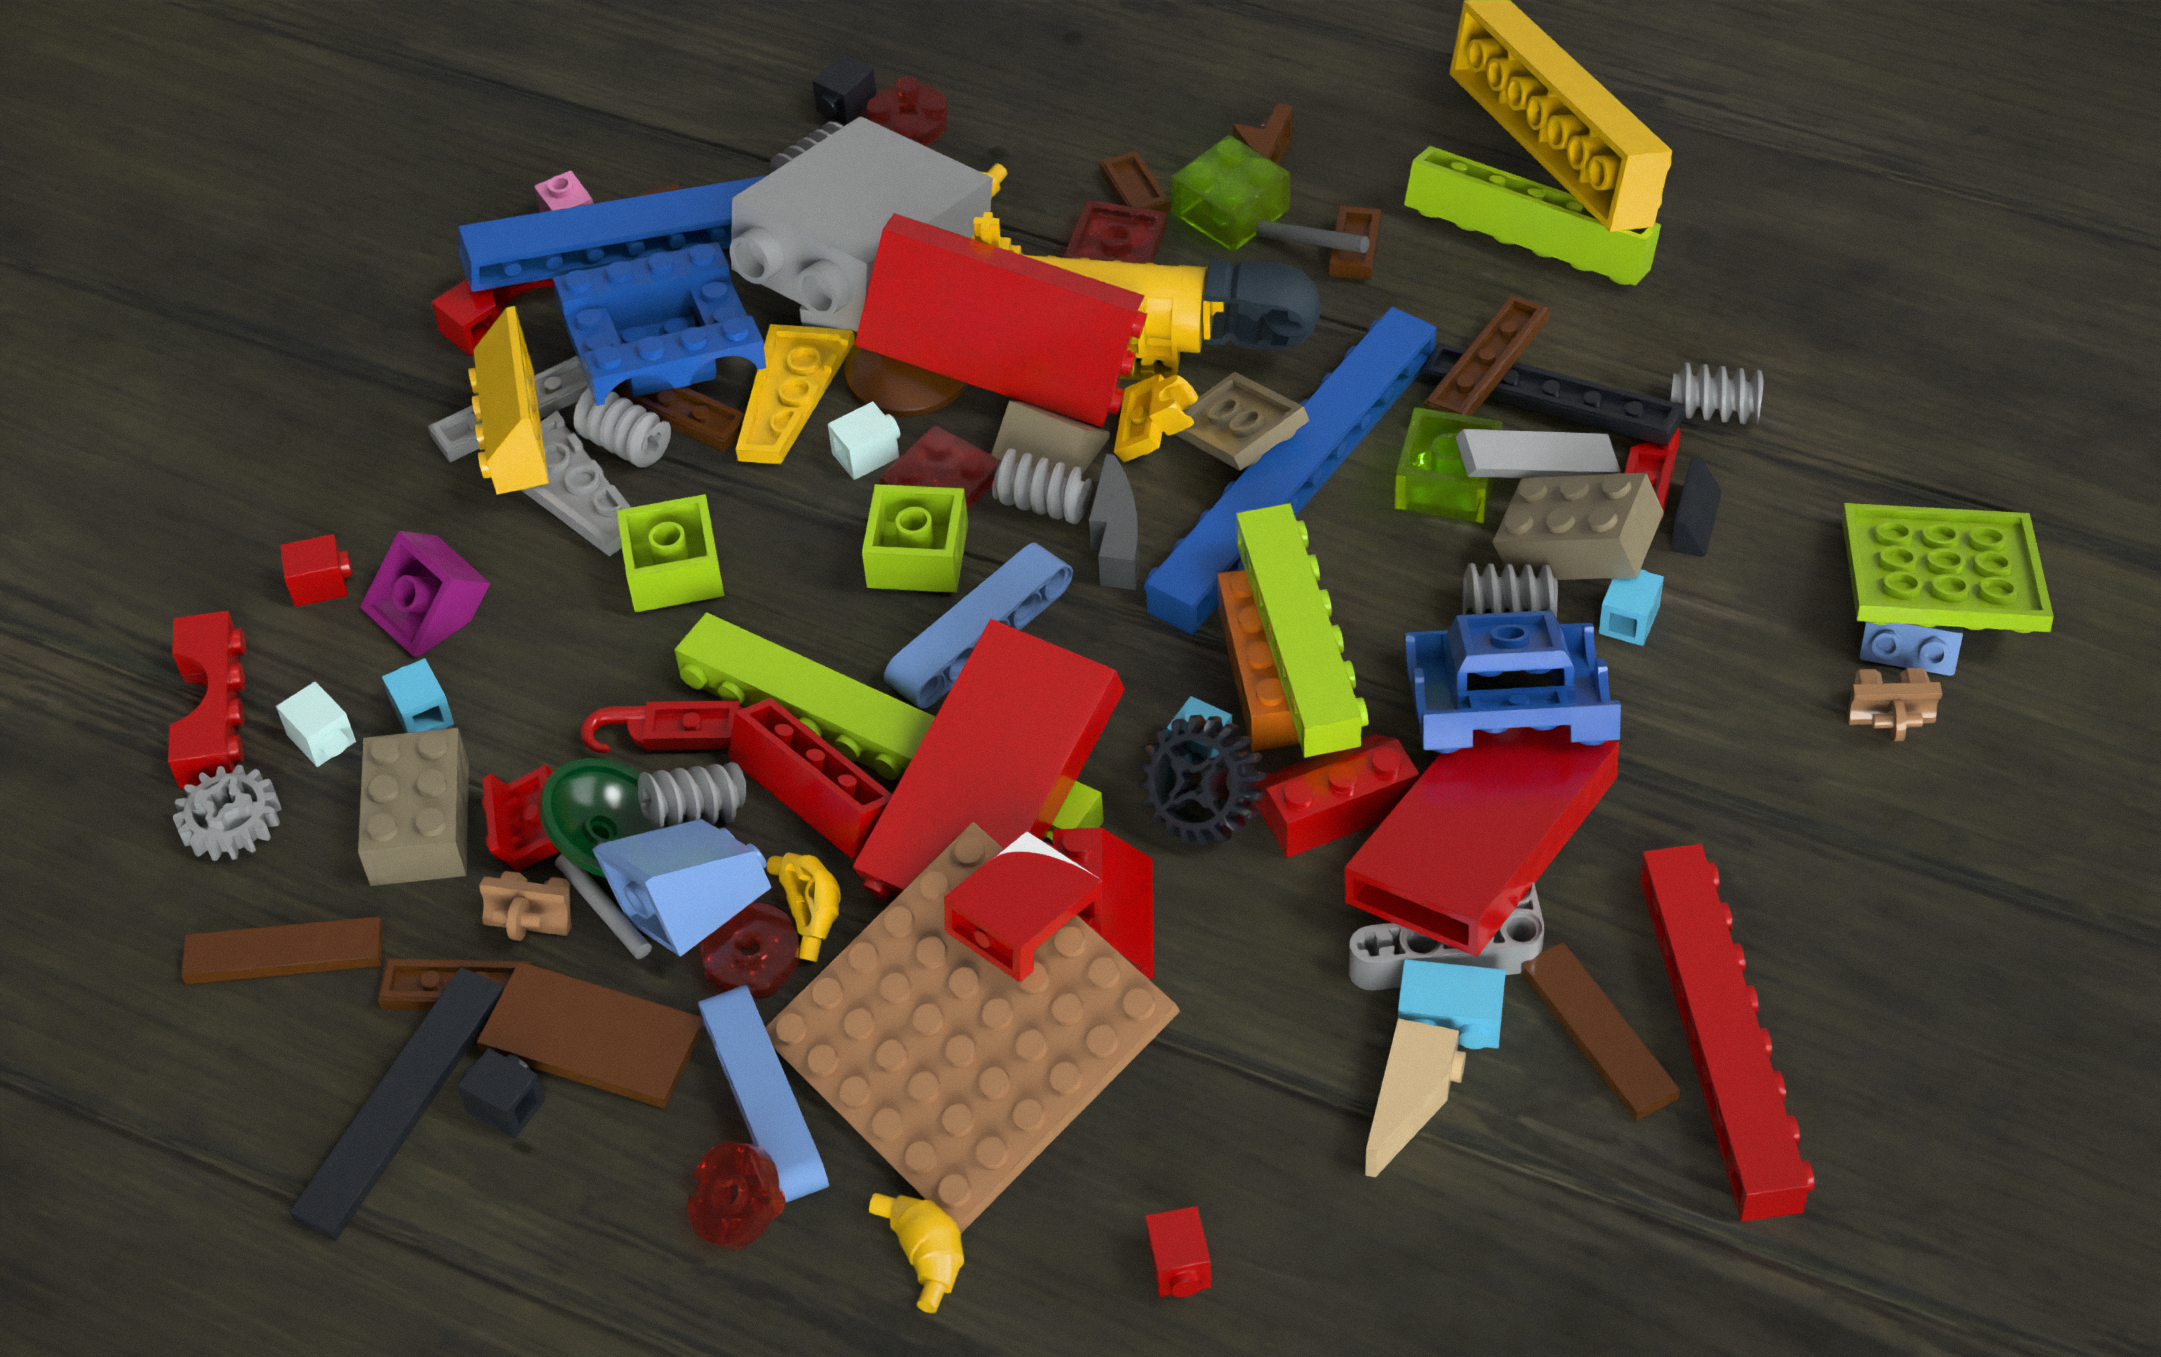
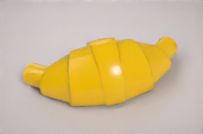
[767,852,841,962]
[869,1193,964,1313]

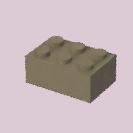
[1493,473,1664,580]
[358,728,469,886]

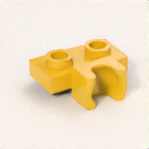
[1114,373,1198,462]

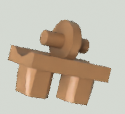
[1847,668,1942,742]
[479,871,572,941]

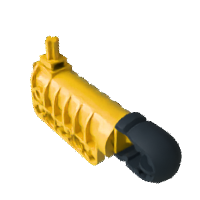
[972,212,1320,380]

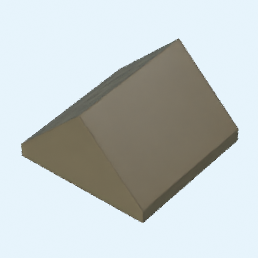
[990,401,1110,477]

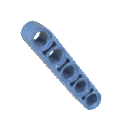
[884,543,1073,709]
[698,985,829,1205]

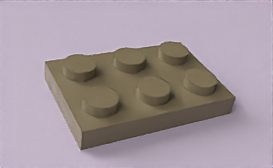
[1174,372,1310,471]

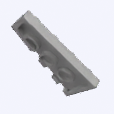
[521,411,631,557]

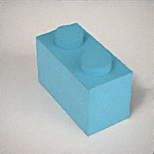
[1398,959,1506,1049]

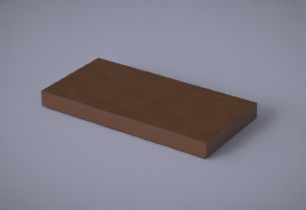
[477,961,704,1109]

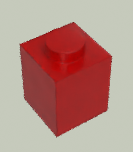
[280,534,353,607]
[1145,1206,1212,1297]

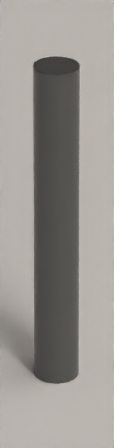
[1256,220,1369,253]

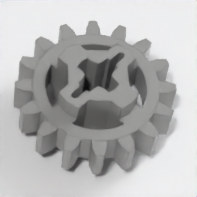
[173,765,281,861]

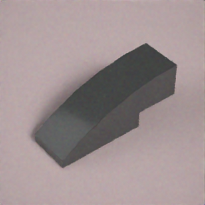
[1089,454,1139,590]

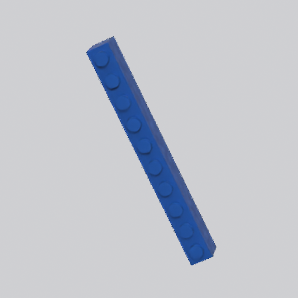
[1144,307,1436,635]

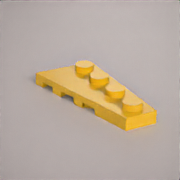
[736,324,855,464]

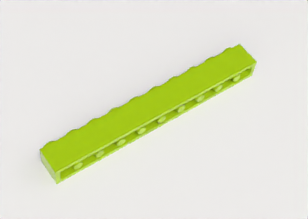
[674,612,1104,845]

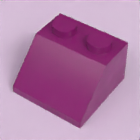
[360,531,491,657]

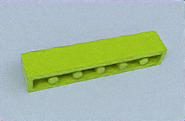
[1404,146,1661,286]
[1236,503,1368,758]

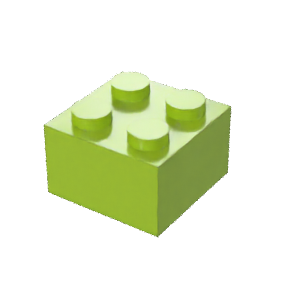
[862,484,968,593]
[616,494,725,613]

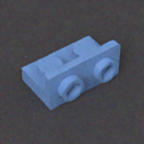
[1860,622,1964,676]

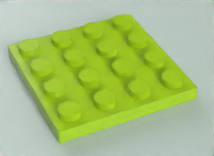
[1842,503,2054,633]

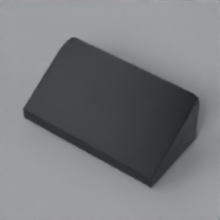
[1671,456,1721,557]

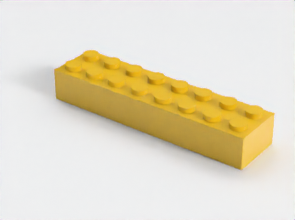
[1449,0,1673,232]

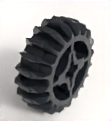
[1136,714,1267,846]

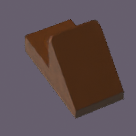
[1233,103,1293,190]

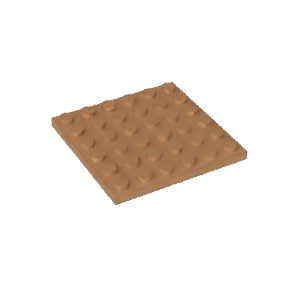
[765,821,1180,1233]

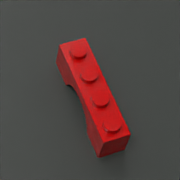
[432,278,554,356]
[168,611,246,790]

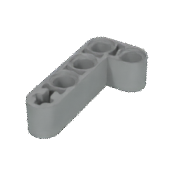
[1349,882,1544,990]

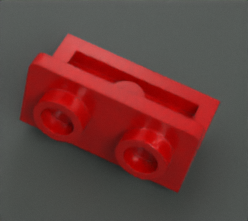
[482,764,559,872]

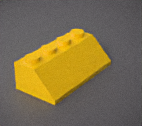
[468,306,549,495]

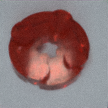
[867,76,948,146]
[700,903,800,999]
[688,1142,785,1250]

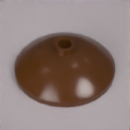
[844,343,969,417]

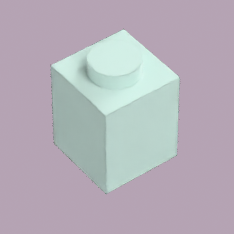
[828,402,900,480]
[276,681,356,767]

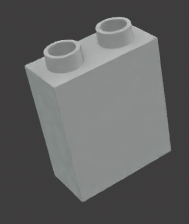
[730,116,993,332]

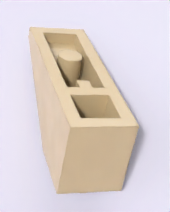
[1365,1019,1466,1178]

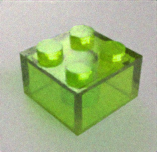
[1172,135,1290,252]
[1395,407,1503,523]

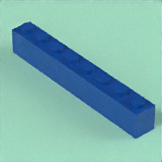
[458,175,767,292]

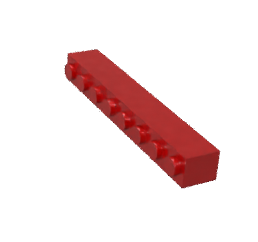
[1639,843,1814,1222]

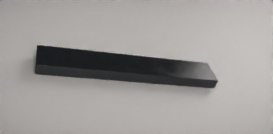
[1421,343,1684,446]
[289,967,504,1241]

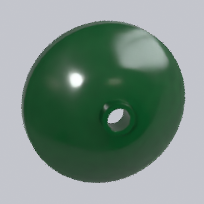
[539,758,669,878]

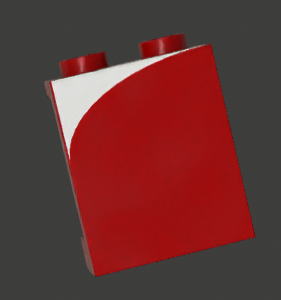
[944,831,1102,982]

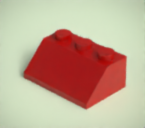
[1254,734,1420,858]
[1053,828,1154,979]

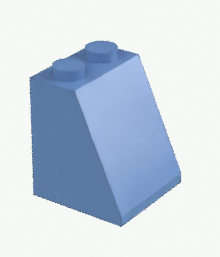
[592,819,772,957]

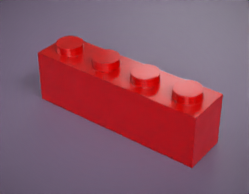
[728,698,893,860]

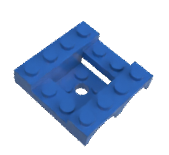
[552,242,766,406]
[1405,610,1621,753]

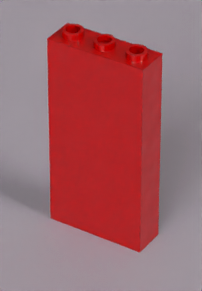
[854,213,1148,428]
[853,619,1125,900]
[1345,725,1619,957]

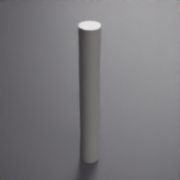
[555,854,651,959]

